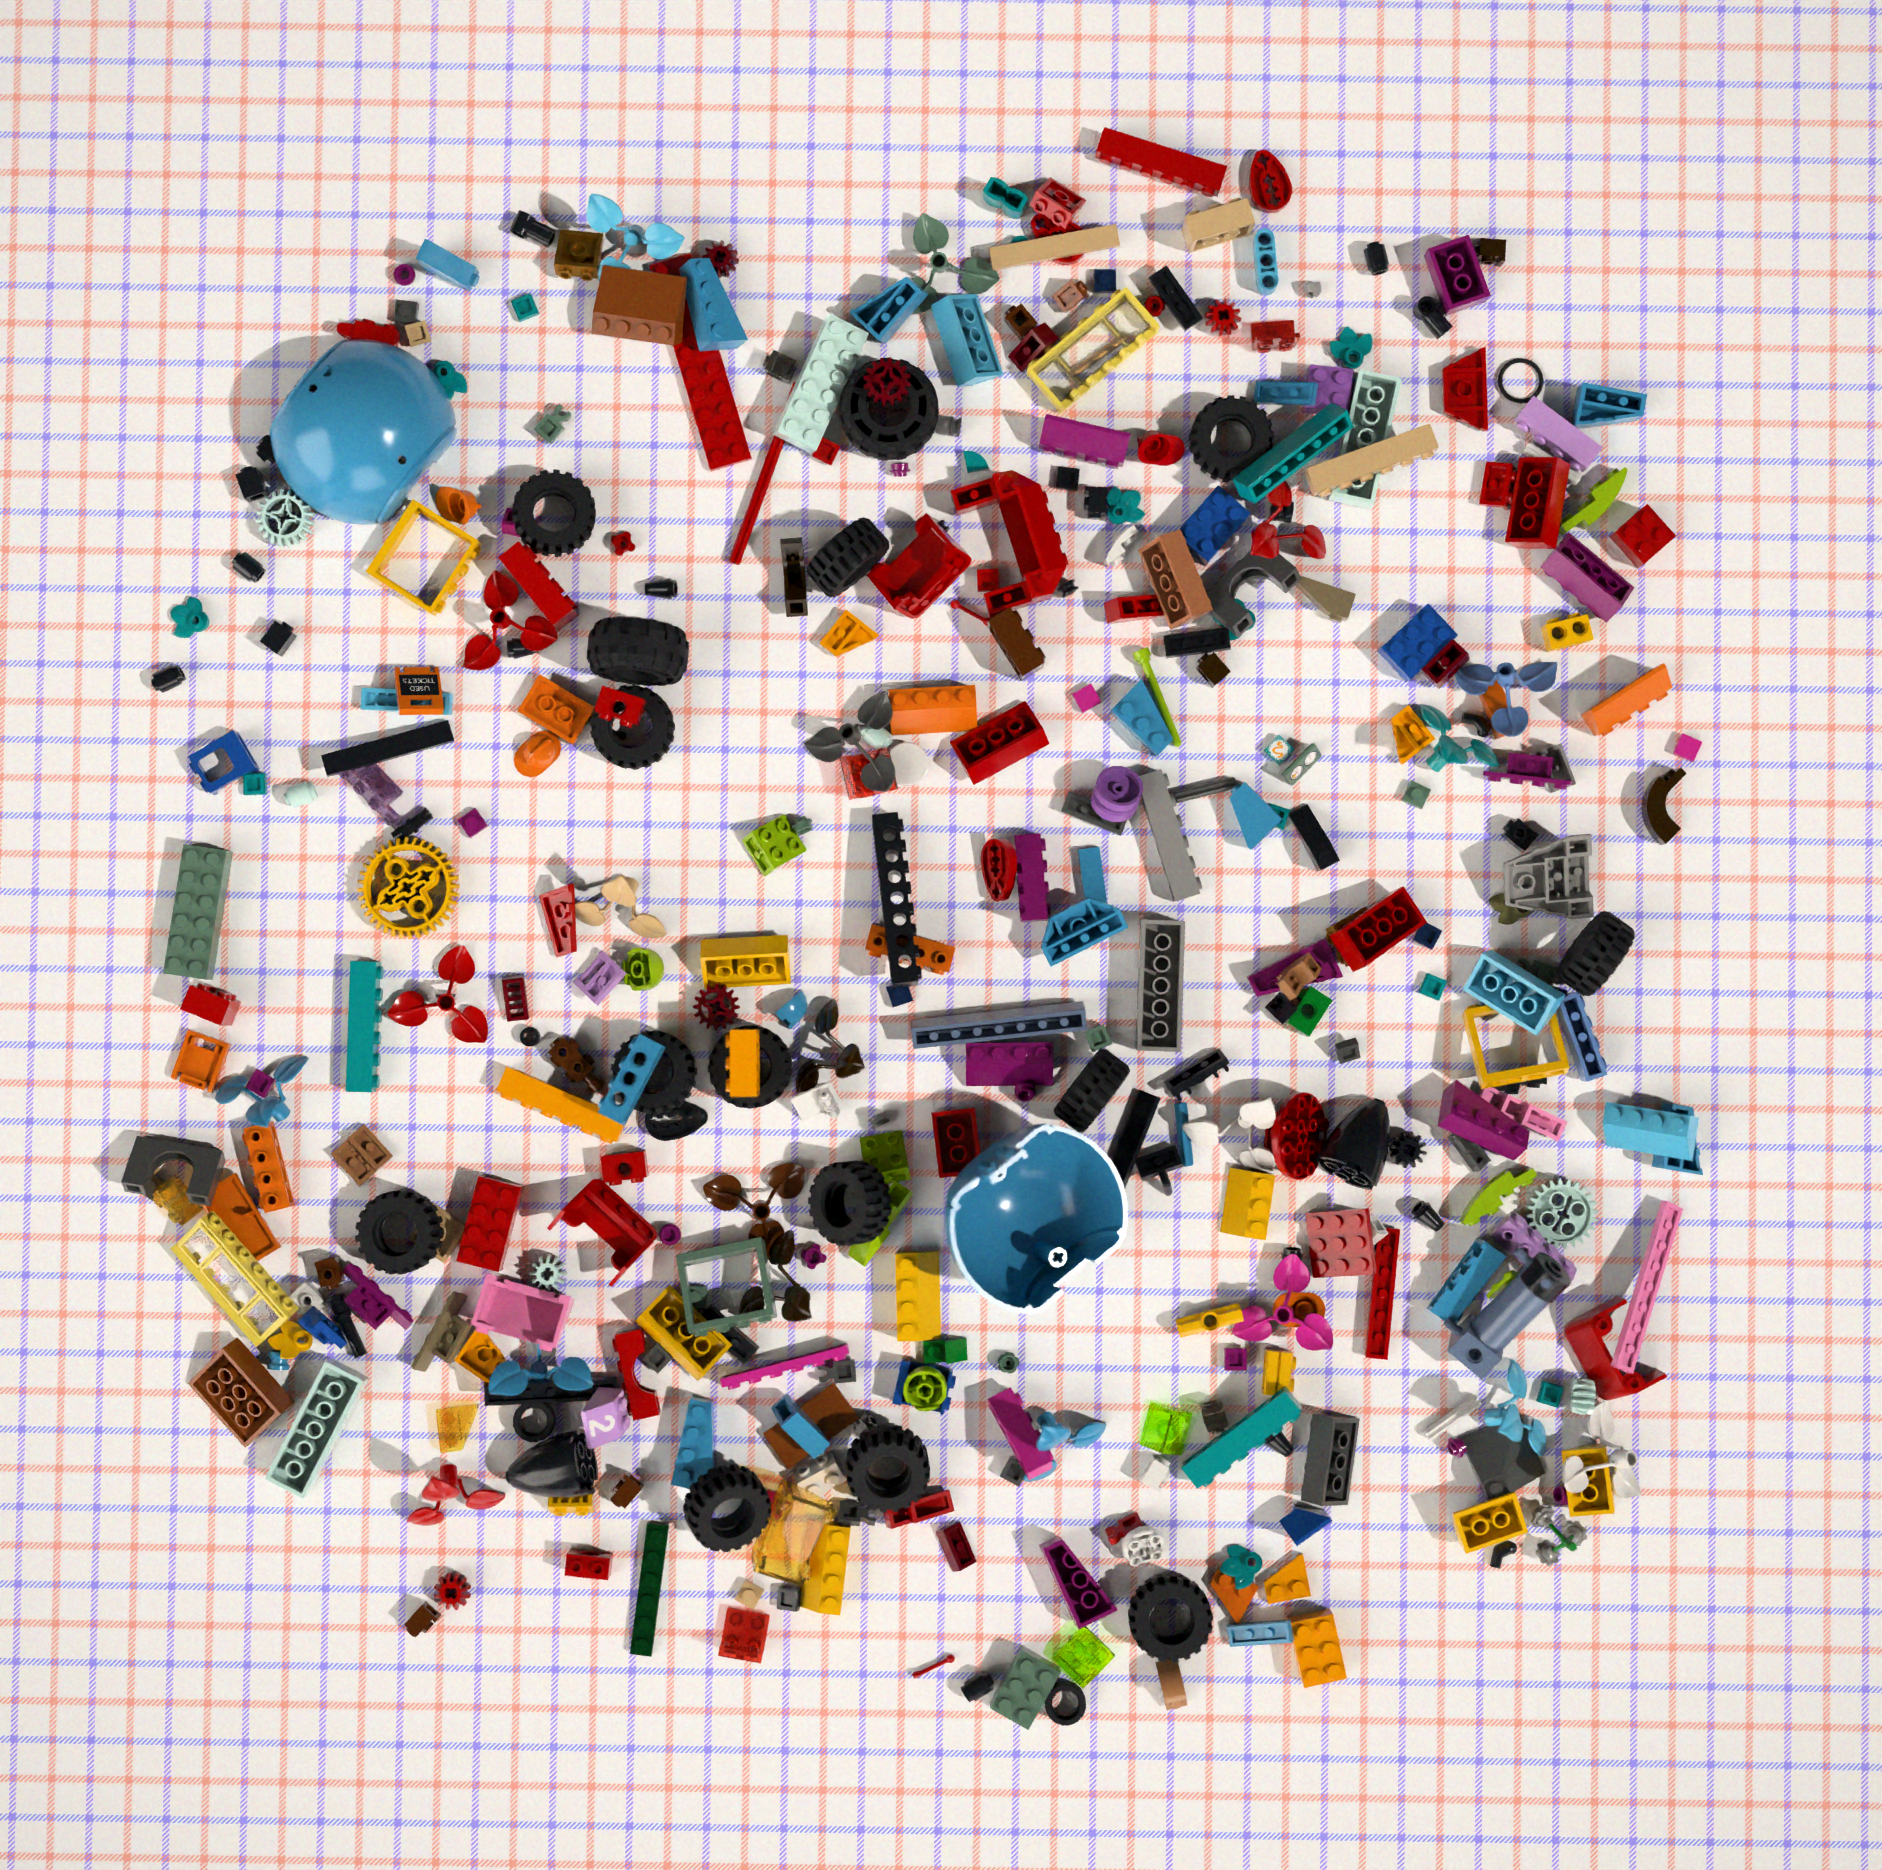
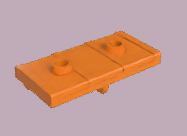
[202,1173,282,1261]

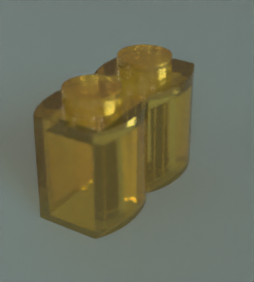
[153,1174,203,1226]

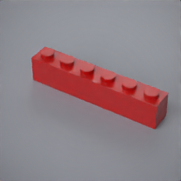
[1095,127,1227,197]

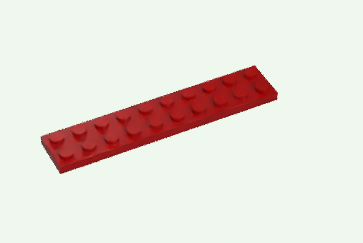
[649,253,752,472]

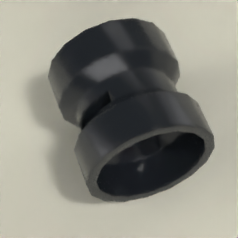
[1269,501,1294,523]

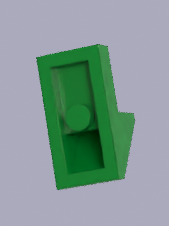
[923,1338,968,1364]

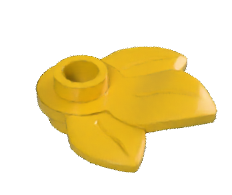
[268,1320,313,1359]

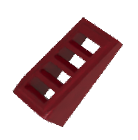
[502,974,529,1022]

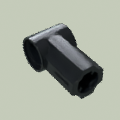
[509,210,556,248]
[1413,296,1453,340]

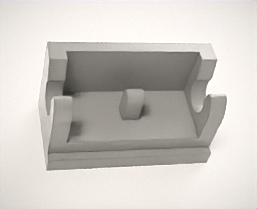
[1536,743,1576,793]

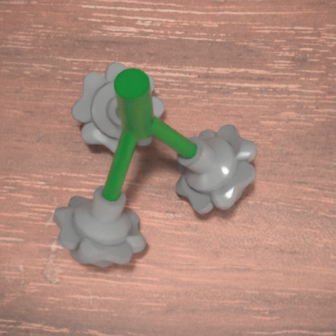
[1531,1506,1588,1567]

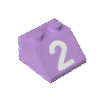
[581,1387,630,1449]

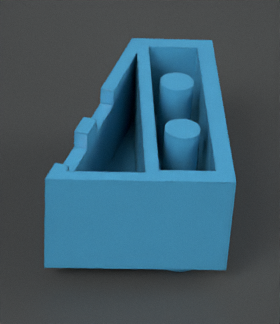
[849,277,928,344]

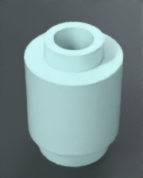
[861,726,893,752]
[283,781,318,808]

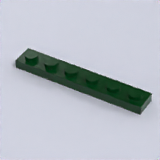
[630,1522,670,1657]

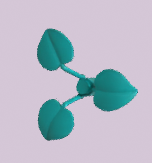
[1418,704,1500,772]

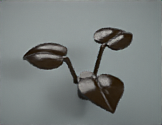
[796,999,865,1094]
[739,1230,812,1322]

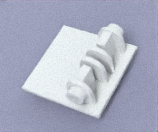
[790,1081,842,1121]

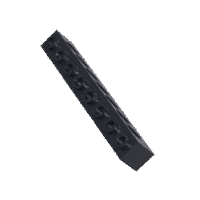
[872,812,922,988]

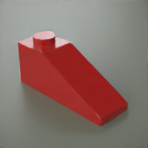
[1104,594,1164,624]

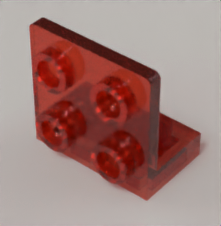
[1250,320,1300,353]
[839,747,898,800]
[718,1607,770,1664]

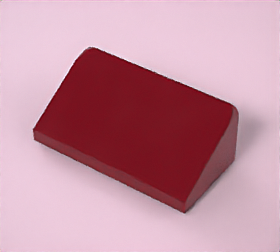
[936,1521,977,1572]

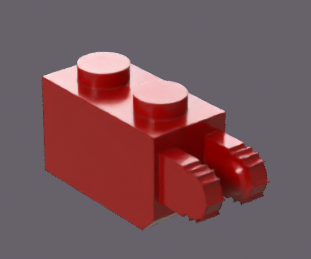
[337,319,401,347]

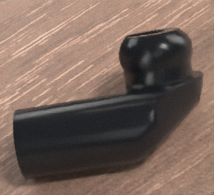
[1461,712,1491,738]
[1490,1541,1517,1569]

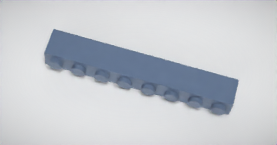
[910,1001,1087,1049]

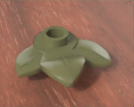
[1489,893,1532,925]

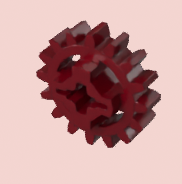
[863,357,911,406]
[693,983,740,1031]

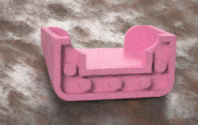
[471,1273,575,1352]

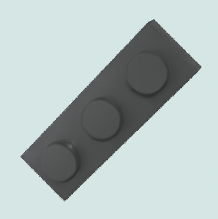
[1061,791,1127,836]

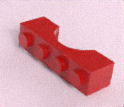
[612,1327,661,1421]

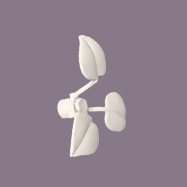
[1182,1097,1276,1173]
[1563,1401,1642,1498]

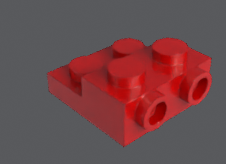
[1029,177,1087,228]

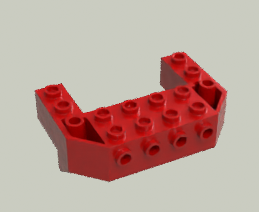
[950,470,1069,618]

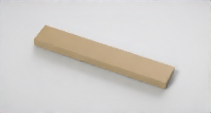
[989,224,1120,271]

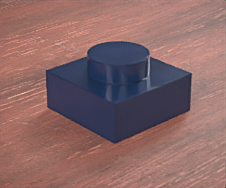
[1094,269,1116,293]
[1412,923,1442,950]
[886,986,913,1008]

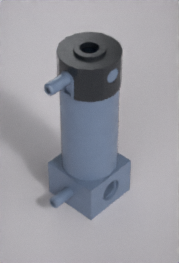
[1444,1248,1571,1380]

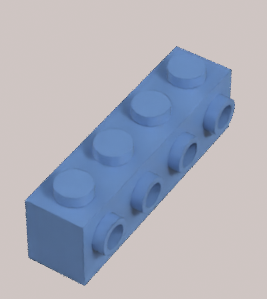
[1556,992,1608,1082]

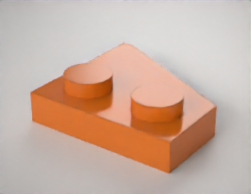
[1209,1564,1259,1623]

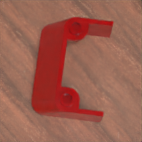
[547,1179,657,1287]
[1564,1296,1667,1401]

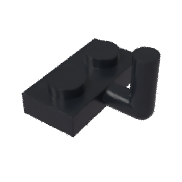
[1135,1145,1183,1196]

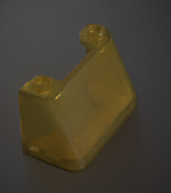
[751,1479,837,1587]

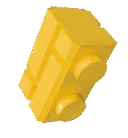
[1261,1348,1296,1395]

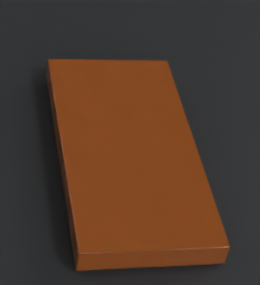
[763,1382,859,1469]

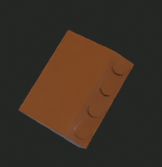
[591,265,687,346]
[188,1337,295,1448]

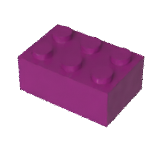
[1424,235,1491,316]

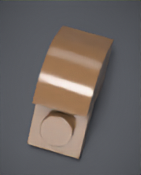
[1276,952,1322,1001]
[1155,1660,1188,1710]

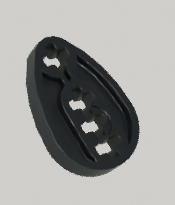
[645,1101,708,1141]

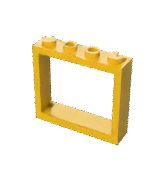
[366,499,482,616]
[1462,1004,1570,1089]

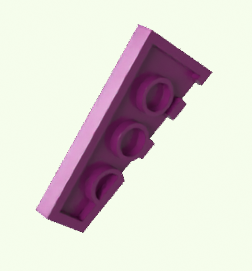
[1246,937,1343,997]

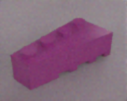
[1014,833,1051,923]
[1437,1080,1530,1161]
[1039,1536,1118,1629]

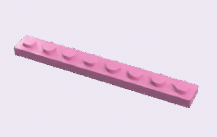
[1611,1201,1683,1374]

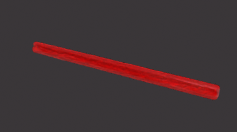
[729,382,796,565]

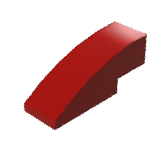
[883,1489,955,1529]

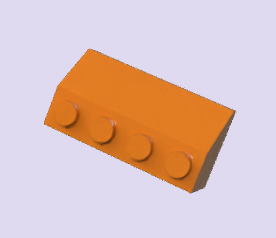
[1581,663,1673,737]
[888,685,977,736]

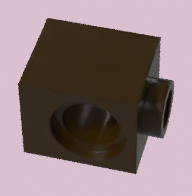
[1196,652,1231,688]

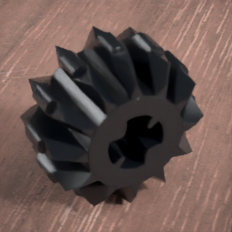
[1389,1131,1427,1168]

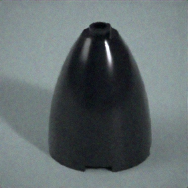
[1316,1098,1390,1190]
[506,1429,598,1498]

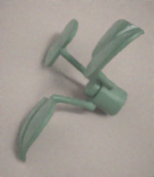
[911,213,1000,314]

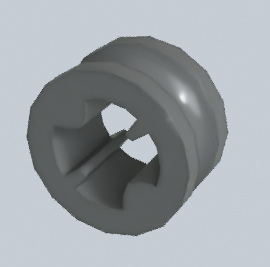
[948,416,962,437]
[868,1111,890,1129]

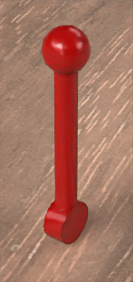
[950,599,990,626]
[912,1654,955,1679]

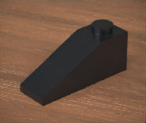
[1288,804,1340,872]

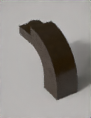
[780,537,808,617]
[1641,767,1687,845]

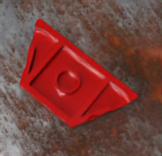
[1442,347,1488,432]

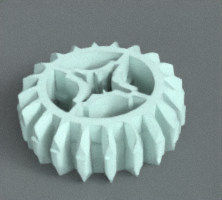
[256,489,316,548]

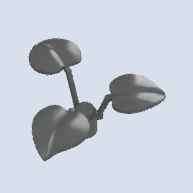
[804,691,895,792]

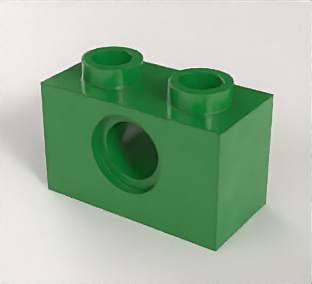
[1285,986,1333,1037]

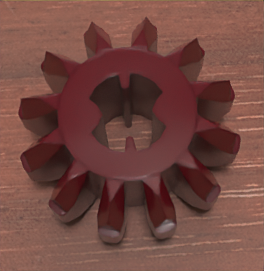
[702,240,739,279]

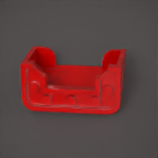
[867,513,971,619]

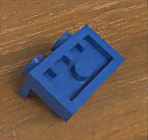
[298,1306,348,1349]

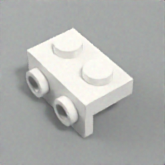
[793,1451,847,1501]

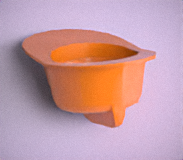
[435,486,482,525]
[514,731,561,777]
[1272,1292,1326,1328]

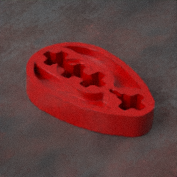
[1249,150,1292,213]
[1031,214,1085,265]
[981,838,1017,902]

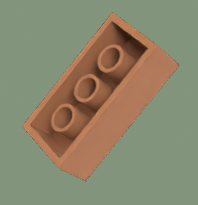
[1138,529,1213,630]

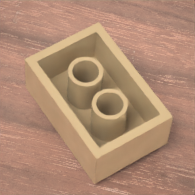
[1181,197,1255,253]

